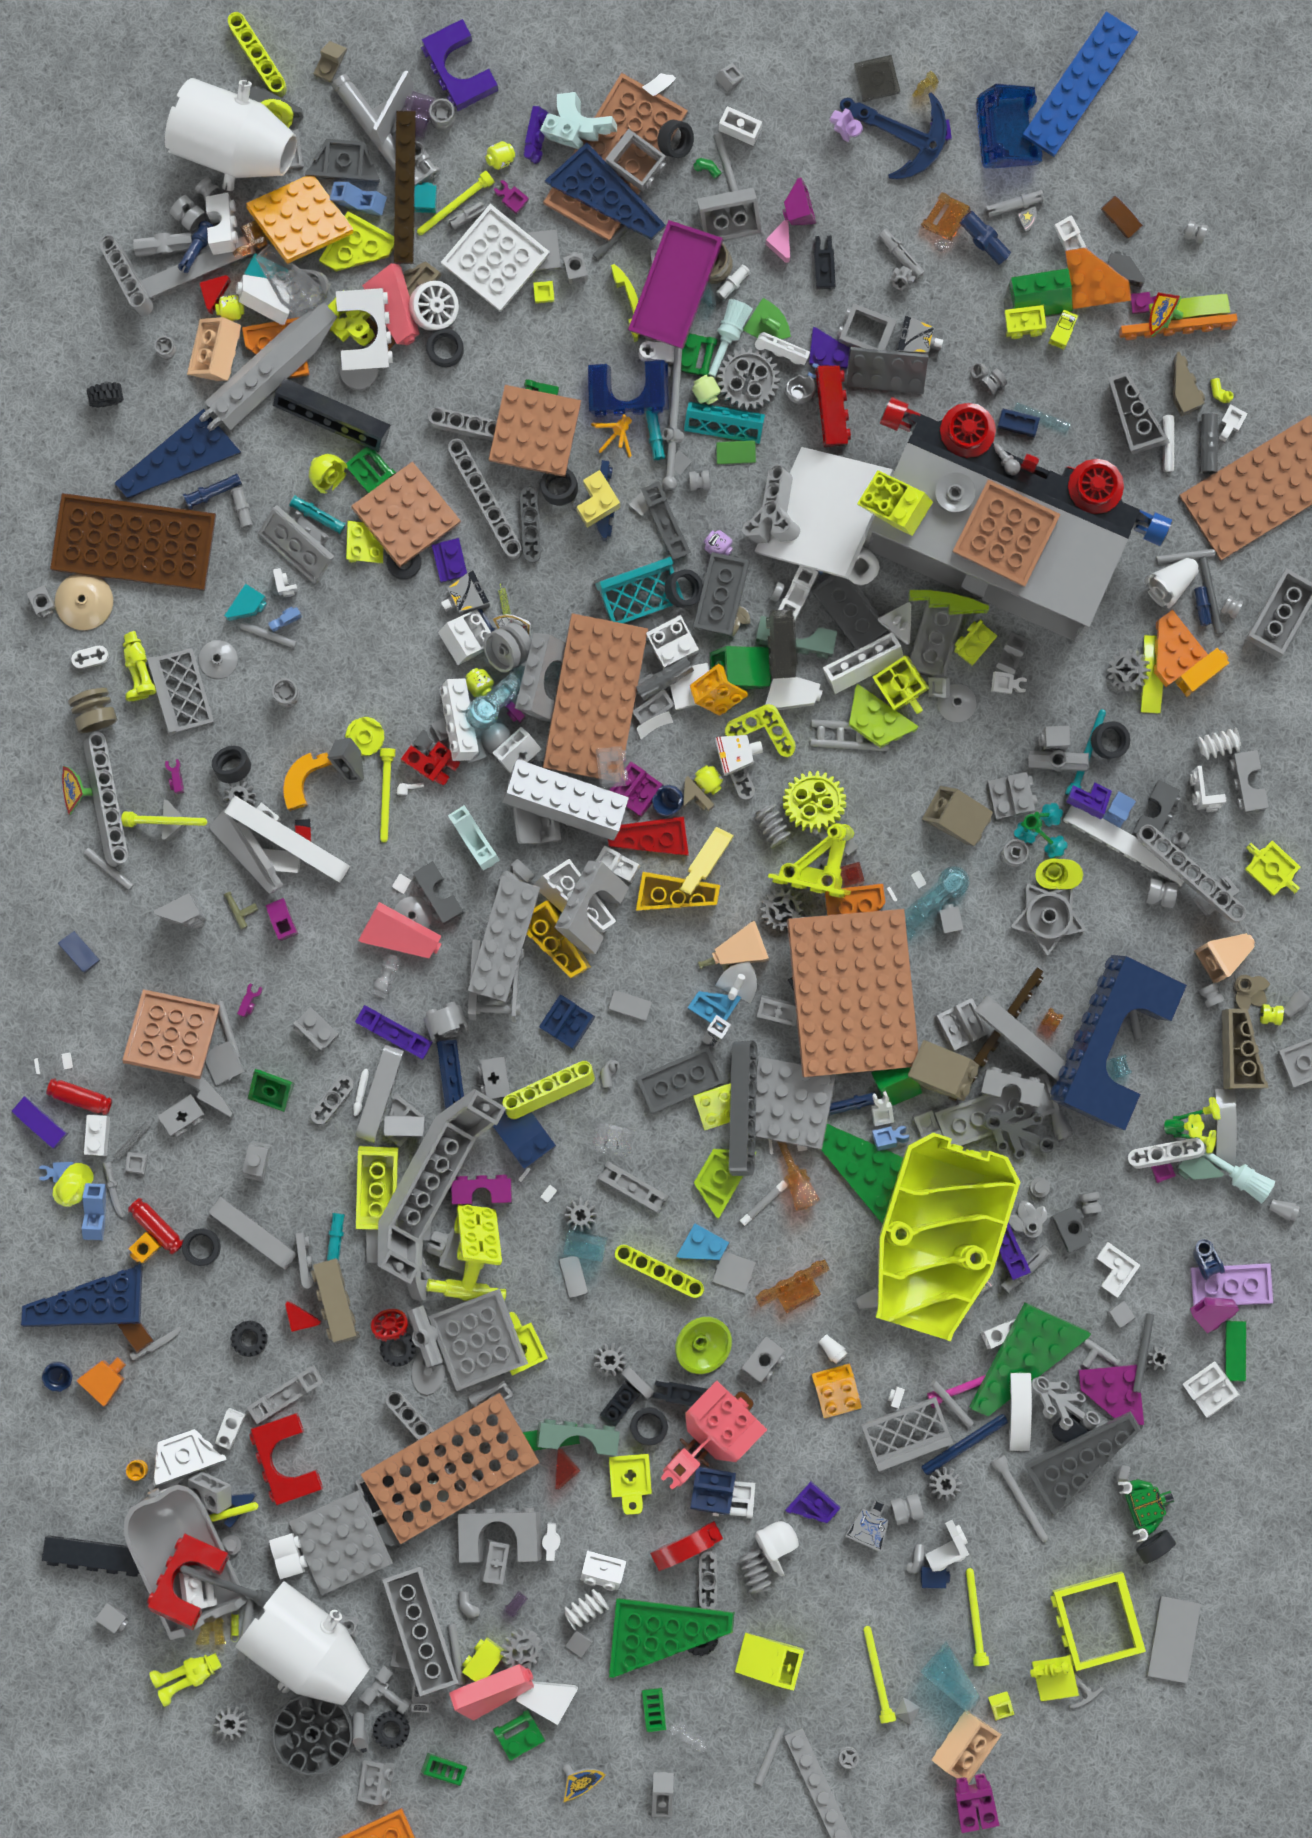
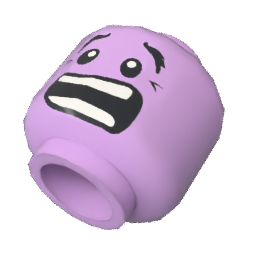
[703,530,733,556]

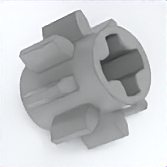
[890,266,915,291]
[1147,1346,1172,1370]

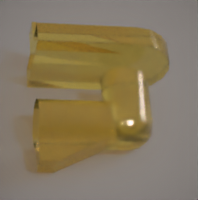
[912,70,939,98]
[196,1618,226,1645]

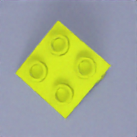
[346,521,384,563]
[694,1083,731,1130]
[1030,1656,1079,1701]

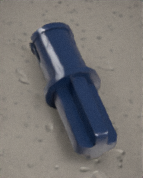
[1194,586,1212,626]

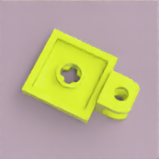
[328,290,375,346]
[509,1312,548,1376]
[609,1454,652,1515]

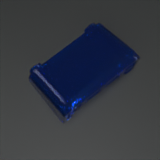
[976,84,1043,169]

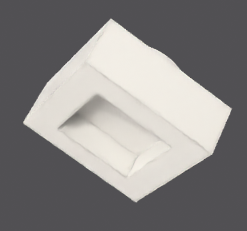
[888,1386,905,1409]

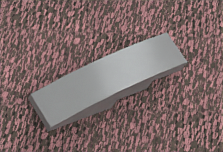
[184,1076,234,1117]

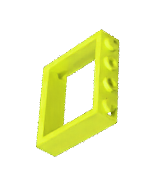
[1050,1572,1146,1671]

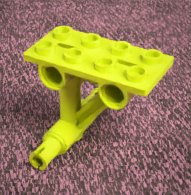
[768,823,854,898]
[426,1204,506,1301]

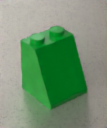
[709,646,771,690]

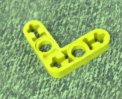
[725,704,796,757]

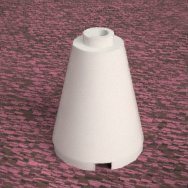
[1144,558,1199,608]

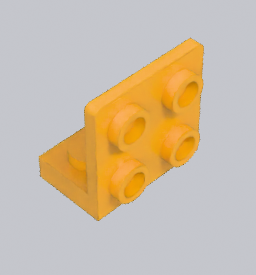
[690,664,748,716]
[811,1363,862,1418]

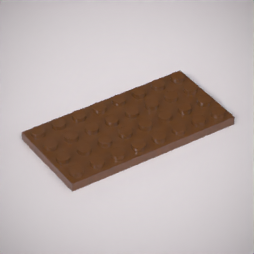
[50,493,216,591]

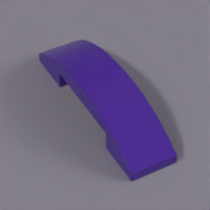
[355,1005,433,1059]
[999,1223,1031,1280]

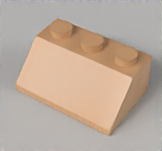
[187,317,241,381]
[932,1710,1002,1784]

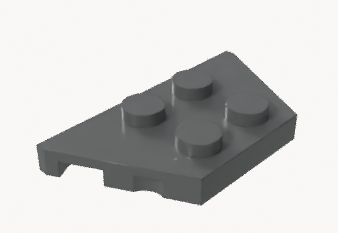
[305,139,380,183]

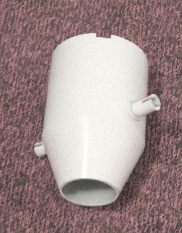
[165,78,297,191]
[235,1582,370,1705]

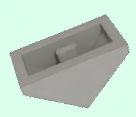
[162,800,186,841]

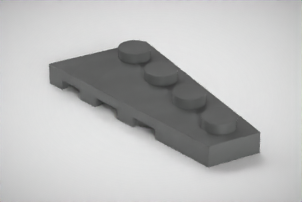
[594,573,656,642]

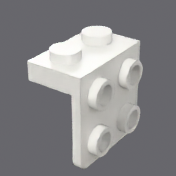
[1189,766,1226,812]
[925,1520,969,1571]

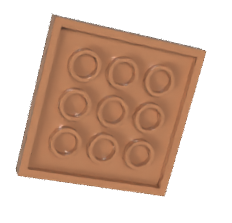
[489,385,581,477]
[351,461,461,567]
[952,479,1061,587]
[122,989,220,1079]

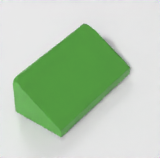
[716,441,756,464]

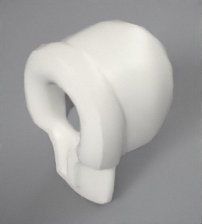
[848,547,880,585]
[755,1521,799,1576]

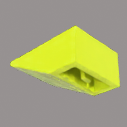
[857,470,933,536]
[735,1633,804,1691]

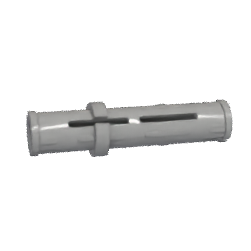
[986,190,1045,218]
[878,228,925,280]
[1001,1245,1052,1294]

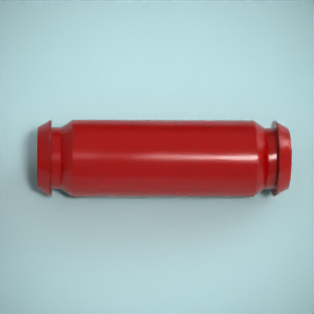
[46,1078,112,1115]
[128,1198,183,1255]

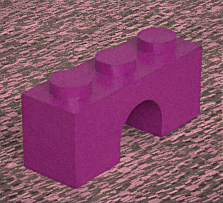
[451,1175,512,1204]

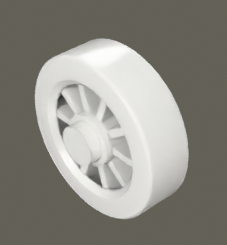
[409,281,459,331]

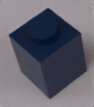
[921,1566,950,1588]

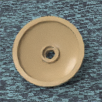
[55,574,113,630]

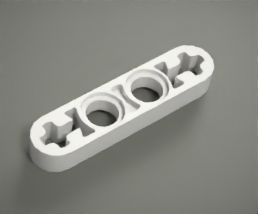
[1128,1138,1206,1169]

